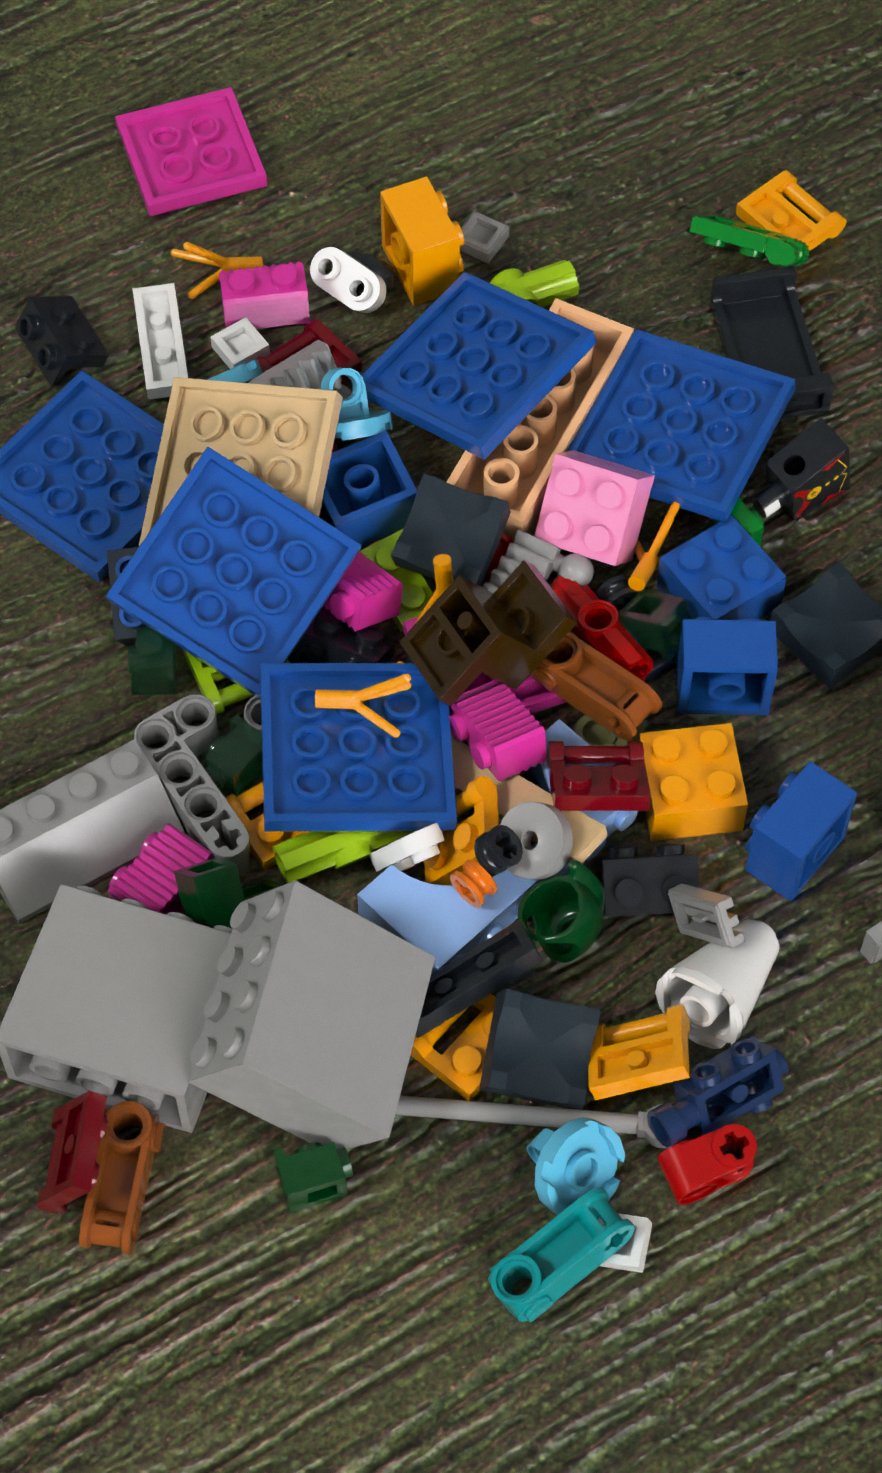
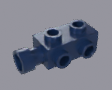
[647,1035,788,1147]

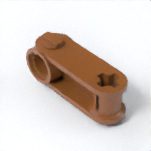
[531,632,662,741]
[79,1101,165,1255]

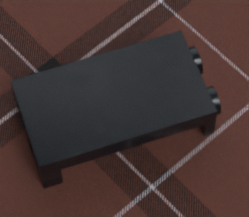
[710,266,834,420]

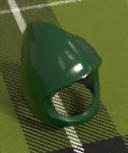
[517,860,605,963]

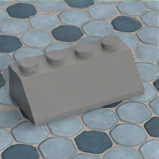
[0,739,185,924]

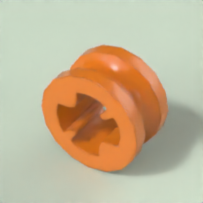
[450,859,497,908]

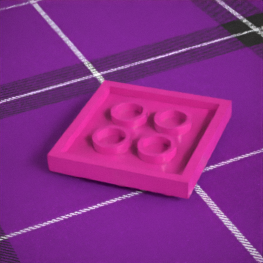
[115,87,267,217]

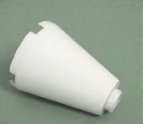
[655,919,779,1049]

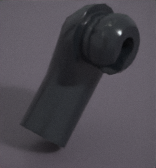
[346,252,397,292]

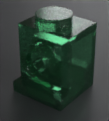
[618,588,692,661]
[128,628,178,696]
[205,715,263,796]

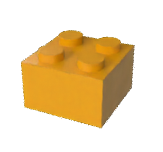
[380,176,464,306]
[638,723,748,841]

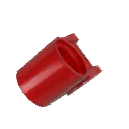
[657,1124,757,1206]

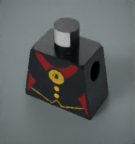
[750,418,850,520]

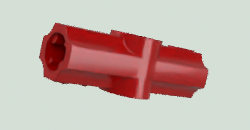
[550,575,653,681]

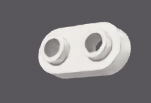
[310,247,386,313]
[369,823,445,872]

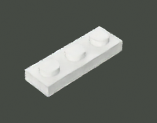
[132,283,188,400]

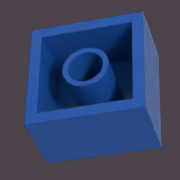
[321,431,417,551]
[656,515,787,620]
[676,617,778,715]
[745,761,857,902]

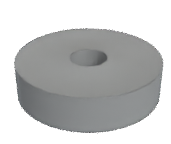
[500,802,573,880]

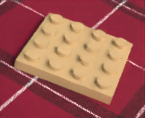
[139,377,343,546]

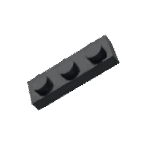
[416,920,543,1038]

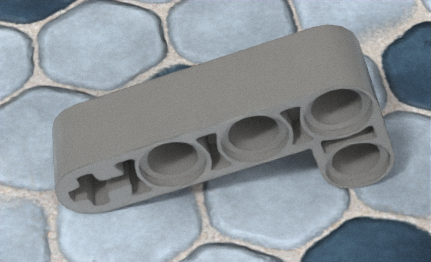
[134,695,252,876]

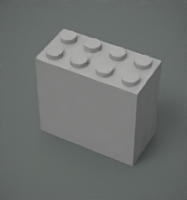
[187,880,435,1149]
[0,884,232,1133]

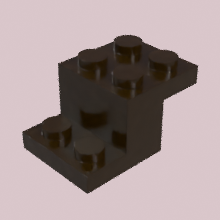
[399,560,577,706]

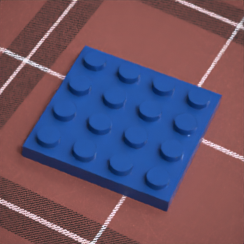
[361,272,596,460]
[566,329,795,523]
[0,371,164,582]
[106,447,361,698]
[260,663,457,832]

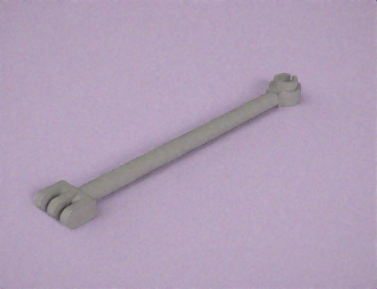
[395,1095,676,1148]

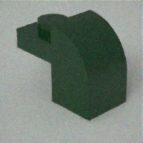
[174,857,283,929]

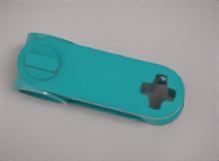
[488,1187,635,1322]

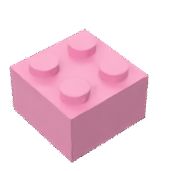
[534,450,655,566]

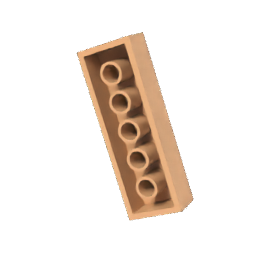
[447,299,634,541]

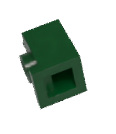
[273,1142,353,1213]

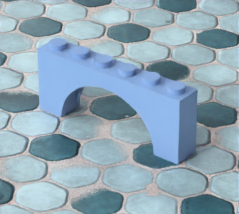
[357,719,639,974]

